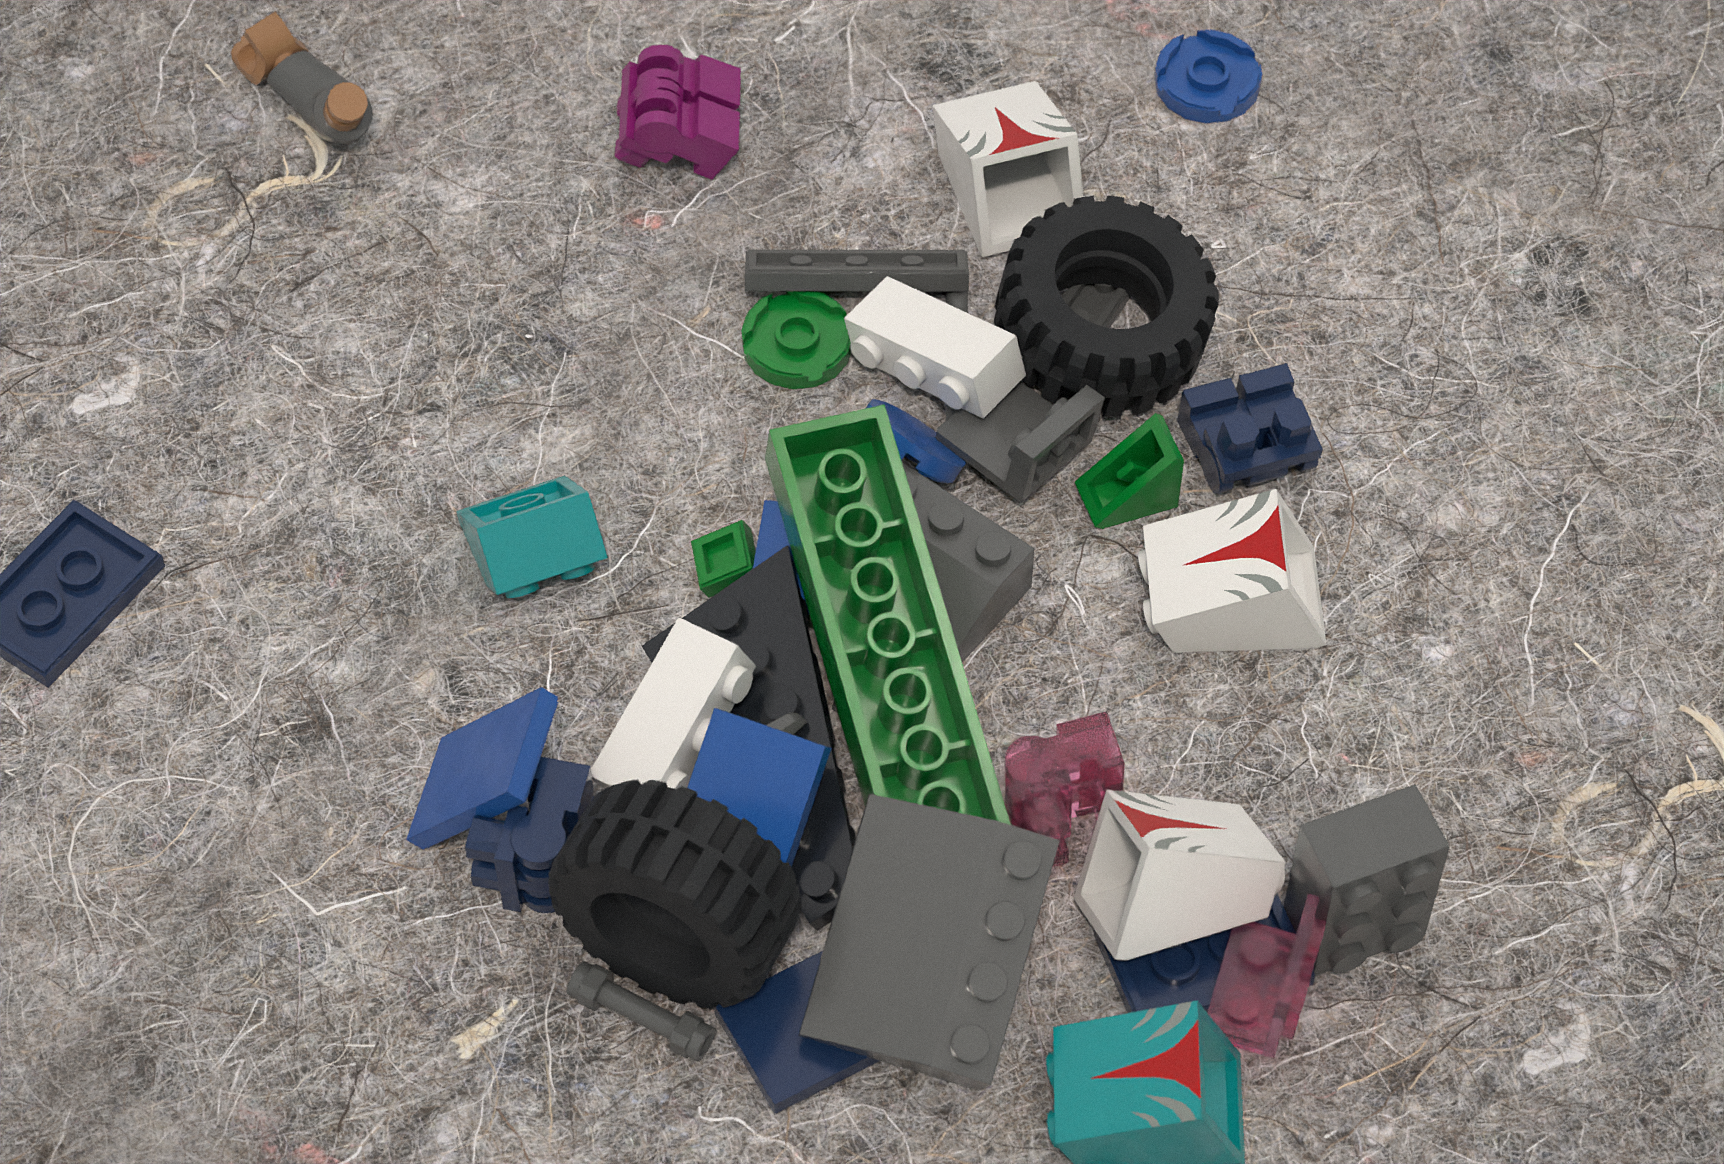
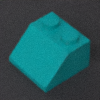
[456,475,608,598]

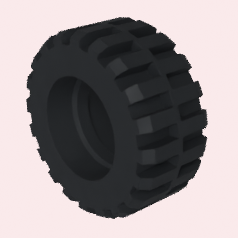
[994,195,1219,417]
[549,779,802,1008]

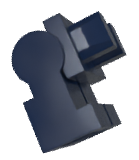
[1177,363,1323,494]
[465,757,594,913]

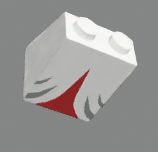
[932,81,1083,257]
[1138,489,1326,653]
[1073,790,1286,960]

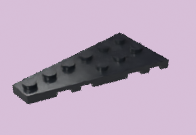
[642,545,856,931]

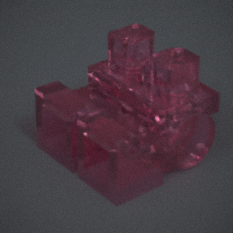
[1005,711,1125,867]

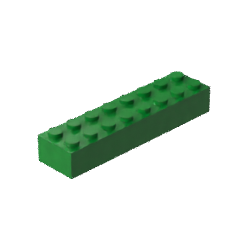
[765,404,1011,825]

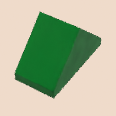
[1074,413,1184,529]

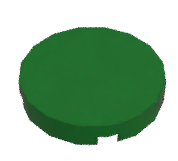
[741,291,852,390]

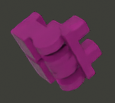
[615,44,741,180]

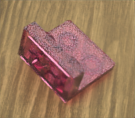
[1207,894,1327,1058]

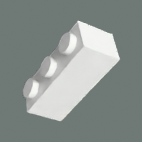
[844,276,1026,419]
[591,617,756,789]

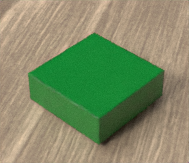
[691,520,756,598]

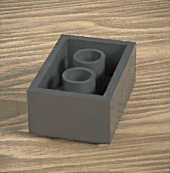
[1283,784,1450,976]

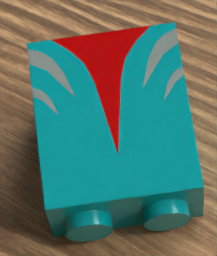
[1046,1001,1245,1164]

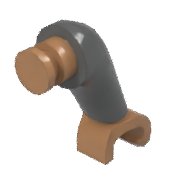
[231,11,373,145]

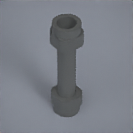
[567,961,716,1062]

